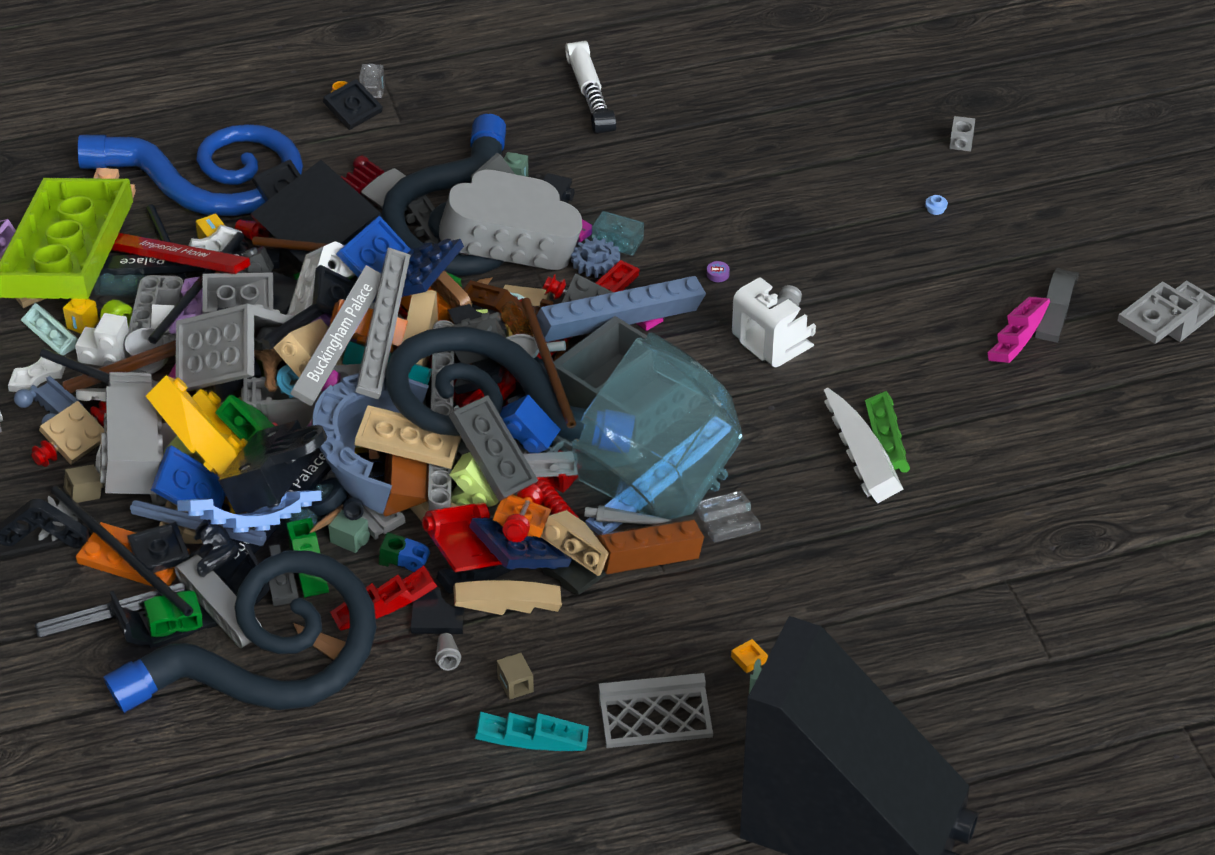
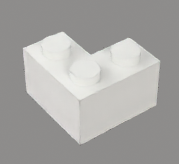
[75,313,130,366]

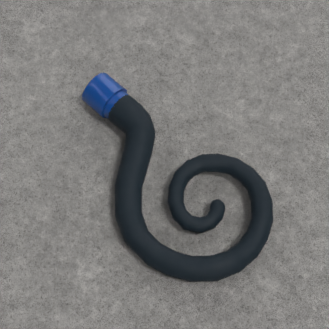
[381,114,506,276]
[386,327,635,454]
[103,551,377,713]

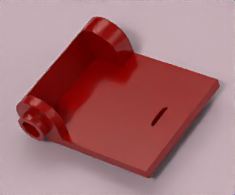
[422,502,502,572]

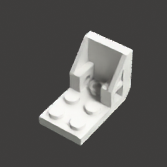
[287,242,355,316]

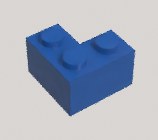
[500,395,561,453]

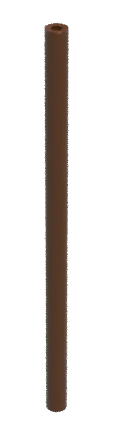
[521,298,576,428]

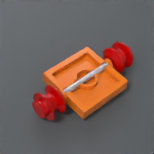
[493,484,551,542]

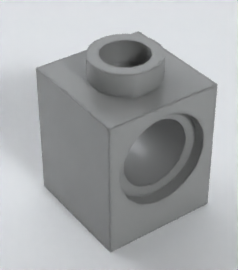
[950,116,975,151]

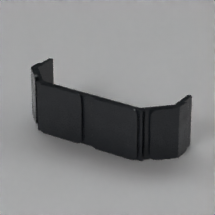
[109,543,269,648]

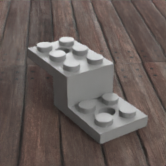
[1118,280,1215,344]

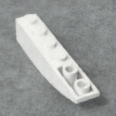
[824,388,903,503]

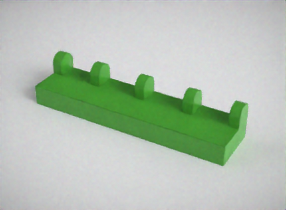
[865,391,910,473]

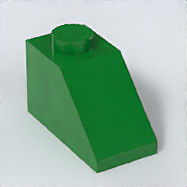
[215,395,274,442]

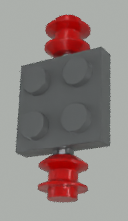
[542,273,613,303]

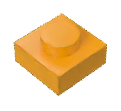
[731,639,768,673]

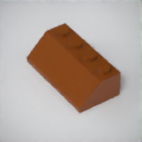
[595,520,704,574]

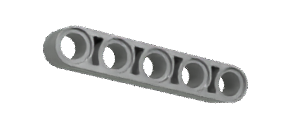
[174,555,262,648]

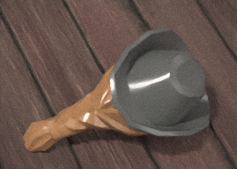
[254,326,283,392]

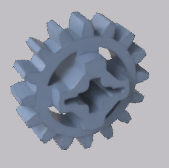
[571,237,620,278]

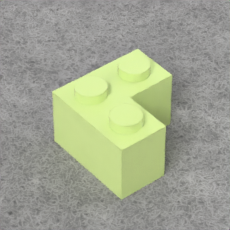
[449,452,499,507]

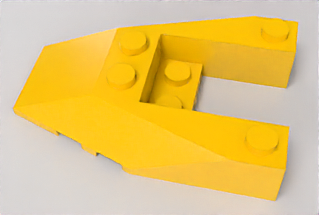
[146,375,260,509]

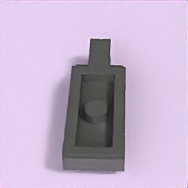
[269,545,298,606]

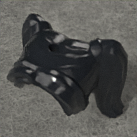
[189,519,239,577]

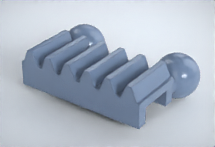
[14,376,84,424]

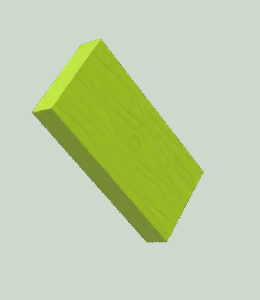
[0,178,133,299]

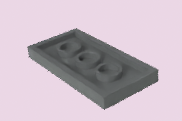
[449,395,538,502]

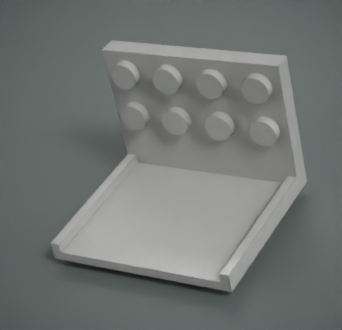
[176,303,295,391]

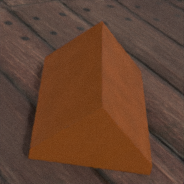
[383,453,429,517]

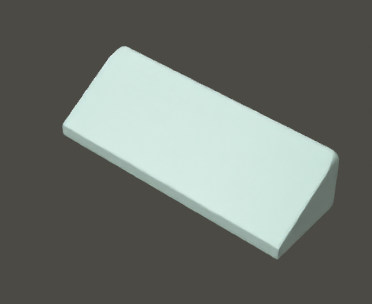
[21,303,78,356]

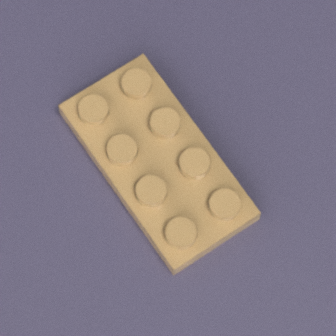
[354,405,462,469]

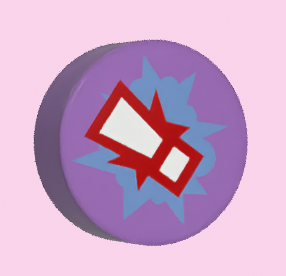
[707,261,730,282]

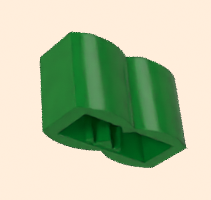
[144,591,203,637]

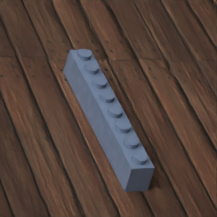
[537,276,706,342]

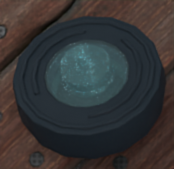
[306,477,348,516]

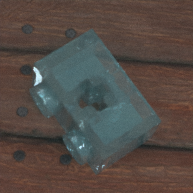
[592,211,644,256]

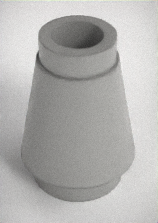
[435,633,461,671]

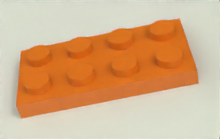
[76,522,190,587]

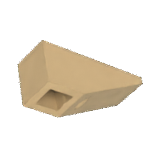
[541,510,609,576]

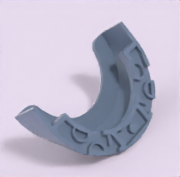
[312,373,429,514]

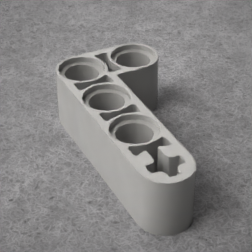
[129,275,183,333]

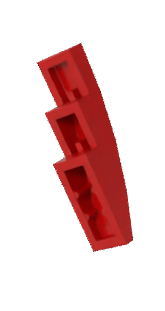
[330,566,438,631]

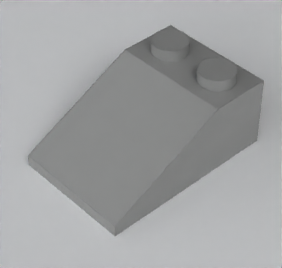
[202,272,273,314]

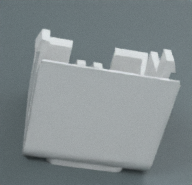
[732,277,816,367]

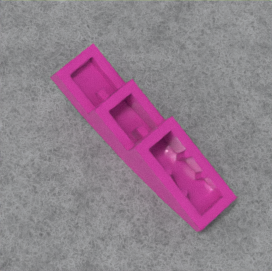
[988,297,1050,363]

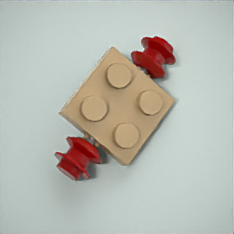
[31,401,106,467]

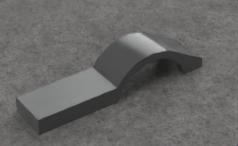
[1035,268,1079,343]

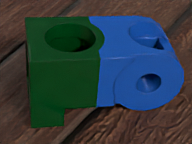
[379,532,430,572]

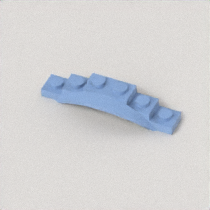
[177,490,322,533]

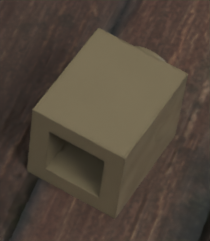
[64,464,104,503]
[497,653,534,700]

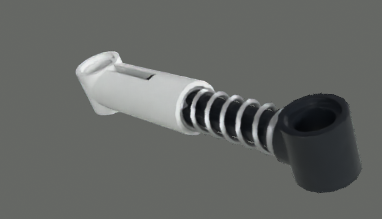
[565,41,616,134]

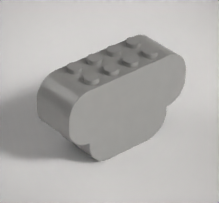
[439,170,582,270]

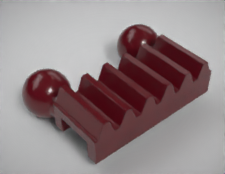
[341,155,385,195]

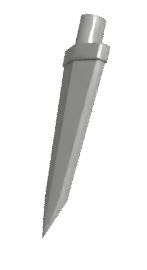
[584,505,672,525]

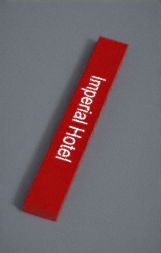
[111,233,250,274]

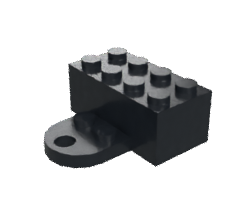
[218,420,327,514]

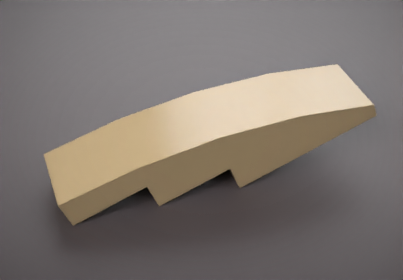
[454,580,562,615]

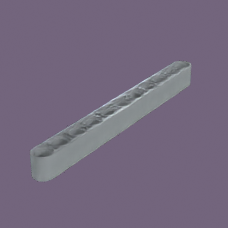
[428,320,454,511]

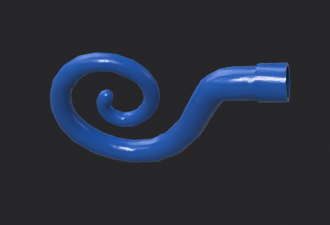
[78,124,303,216]

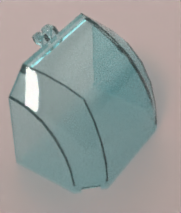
[572,332,743,520]

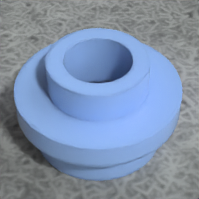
[925,195,948,215]

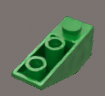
[287,518,329,598]

